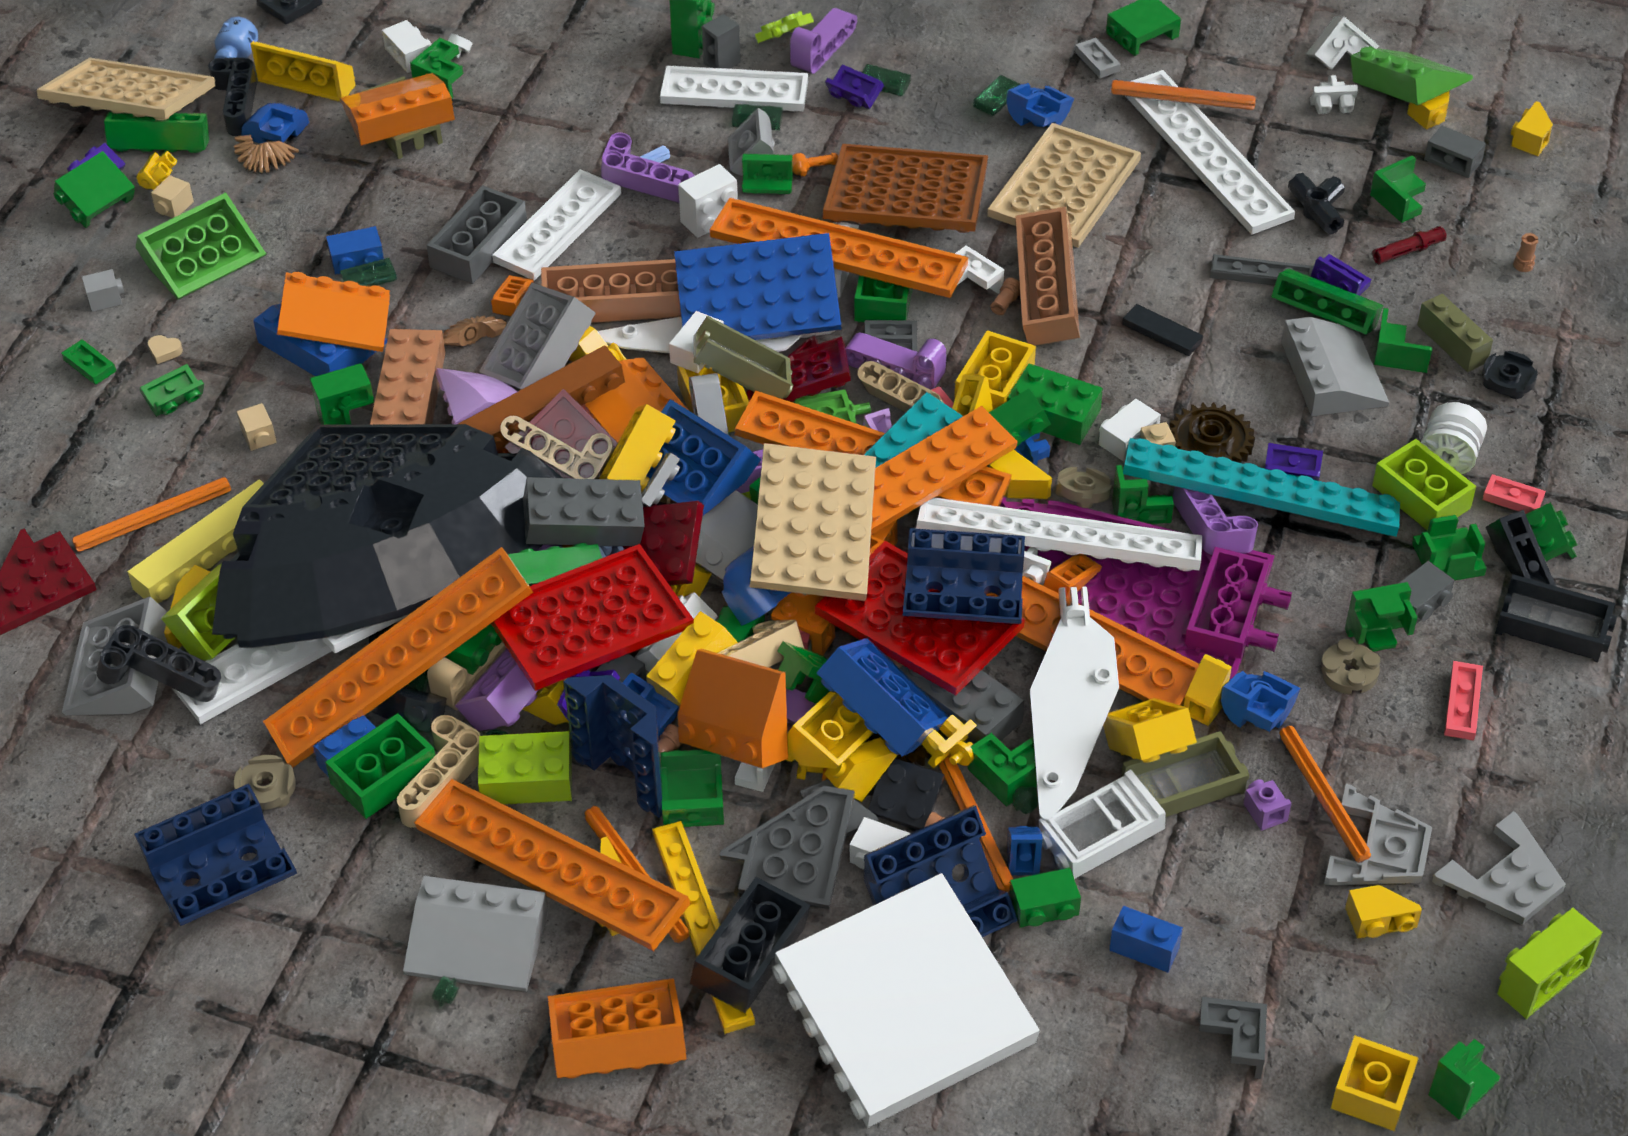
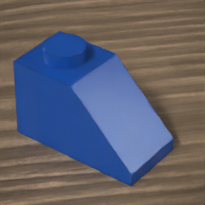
[1007,826,1043,875]

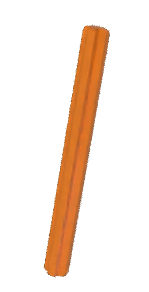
[1111,80,1256,110]
[72,477,231,552]
[1279,725,1371,863]
[938,754,1013,892]
[585,806,689,943]

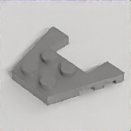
[1324,784,1432,885]
[1432,811,1566,925]

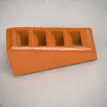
[491,275,534,316]
[1043,554,1102,599]

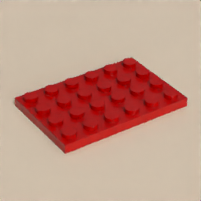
[815,541,1025,696]
[491,544,694,691]

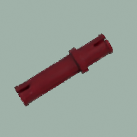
[1372,226,1447,265]

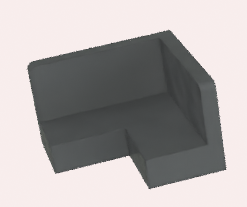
[1198,997,1267,1079]

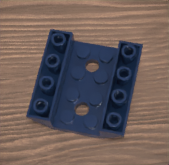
[903,528,1025,624]
[564,675,663,818]
[134,784,297,926]
[864,805,1018,937]

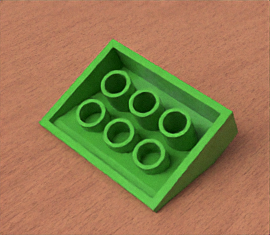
[1351,47,1473,105]
[136,193,266,300]

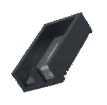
[1495,575,1618,663]

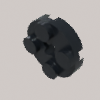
[1482,351,1538,399]

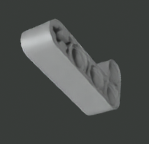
[689,373,729,435]

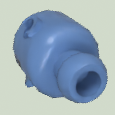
[214,17,258,59]

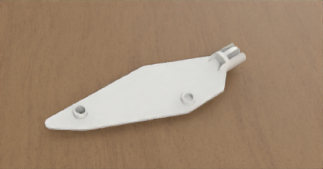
[597,317,834,353]
[1030,587,1119,820]

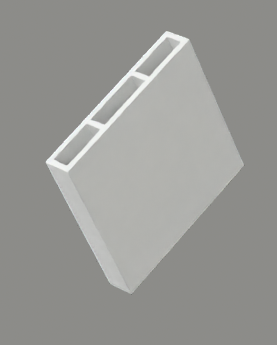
[772,873,1040,1128]

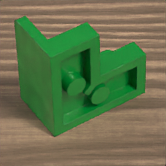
[410,38,463,99]
[1370,156,1426,223]
[1374,308,1432,373]
[310,364,374,425]
[1112,465,1174,524]
[967,733,1037,807]
[1428,1039,1500,1120]

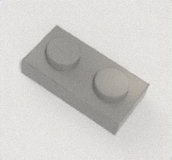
[1075,38,1121,78]
[641,453,680,507]

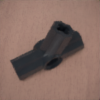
[1288,173,1345,235]

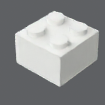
[678,164,738,238]

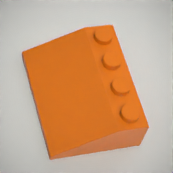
[340,73,455,145]
[277,272,390,352]
[581,358,689,443]
[678,649,788,769]
[548,978,687,1078]

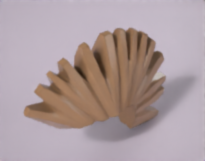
[234,135,299,173]
[443,316,507,346]

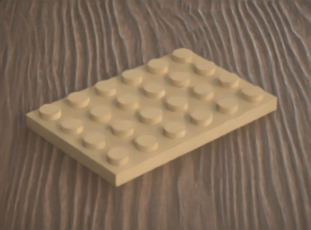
[37,58,215,120]
[987,123,1141,248]
[750,443,876,601]

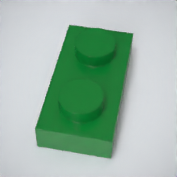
[61,339,116,385]

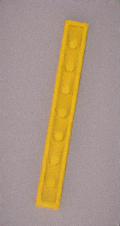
[652,821,755,1034]

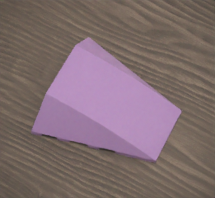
[435,368,517,424]

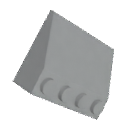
[479,283,596,392]
[1282,317,1389,416]
[696,490,779,615]
[62,597,167,715]
[403,876,548,992]

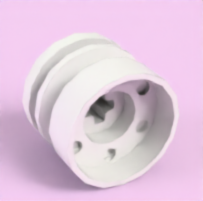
[1421,402,1487,474]

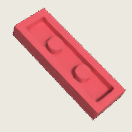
[1444,661,1483,741]

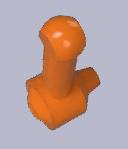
[792,153,839,177]

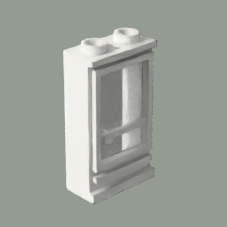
[1039,770,1166,879]

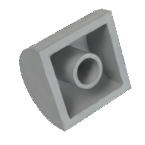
[728,108,775,176]

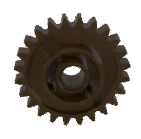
[1169,402,1255,463]

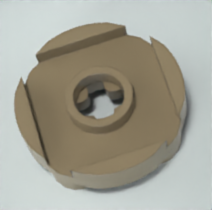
[1055,467,1112,508]
[1320,639,1380,694]
[234,755,296,810]

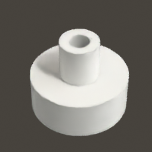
[448,34,473,58]

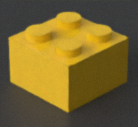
[1331,1035,1418,1131]

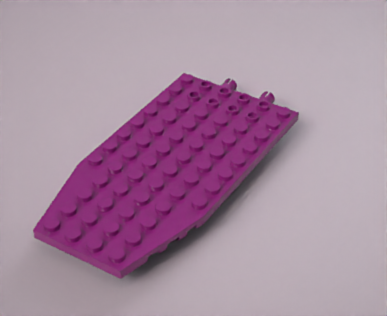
[999,498,1292,681]

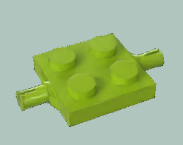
[755,11,814,43]

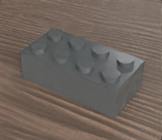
[427,185,527,284]
[523,477,644,546]
[900,665,1024,744]

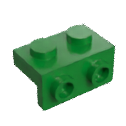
[742,154,793,194]
[140,364,204,417]
[1525,502,1577,561]

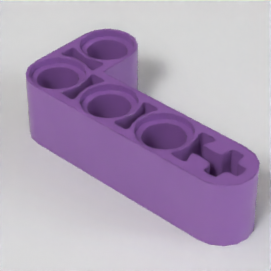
[790,8,857,74]
[601,132,695,203]
[845,333,946,390]
[1173,486,1258,555]

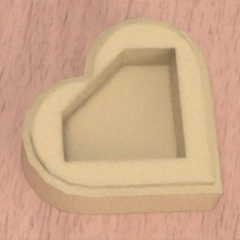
[148,335,183,364]

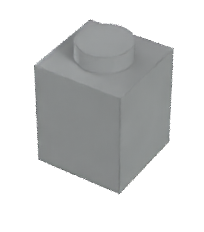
[82,269,125,312]

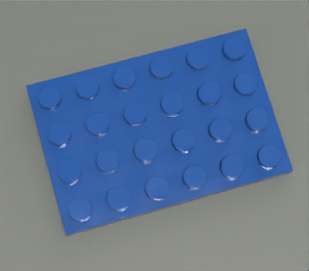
[674,233,842,340]

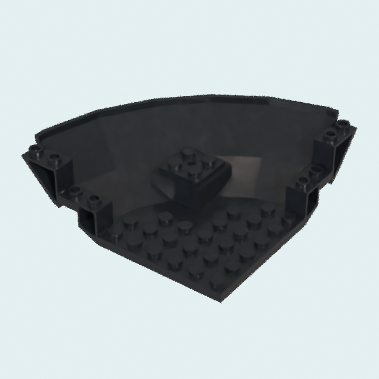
[212,424,563,648]

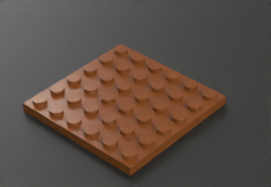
[823,143,988,233]

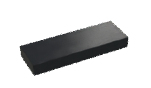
[1122,304,1203,357]

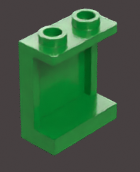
[1106,0,1181,56]
[53,151,135,228]
[660,749,724,827]

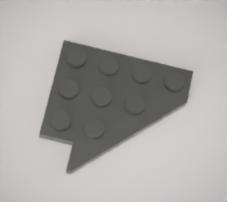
[719,785,855,910]

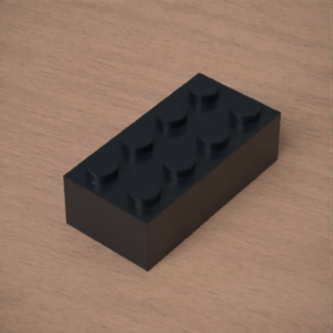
[690,877,811,1013]

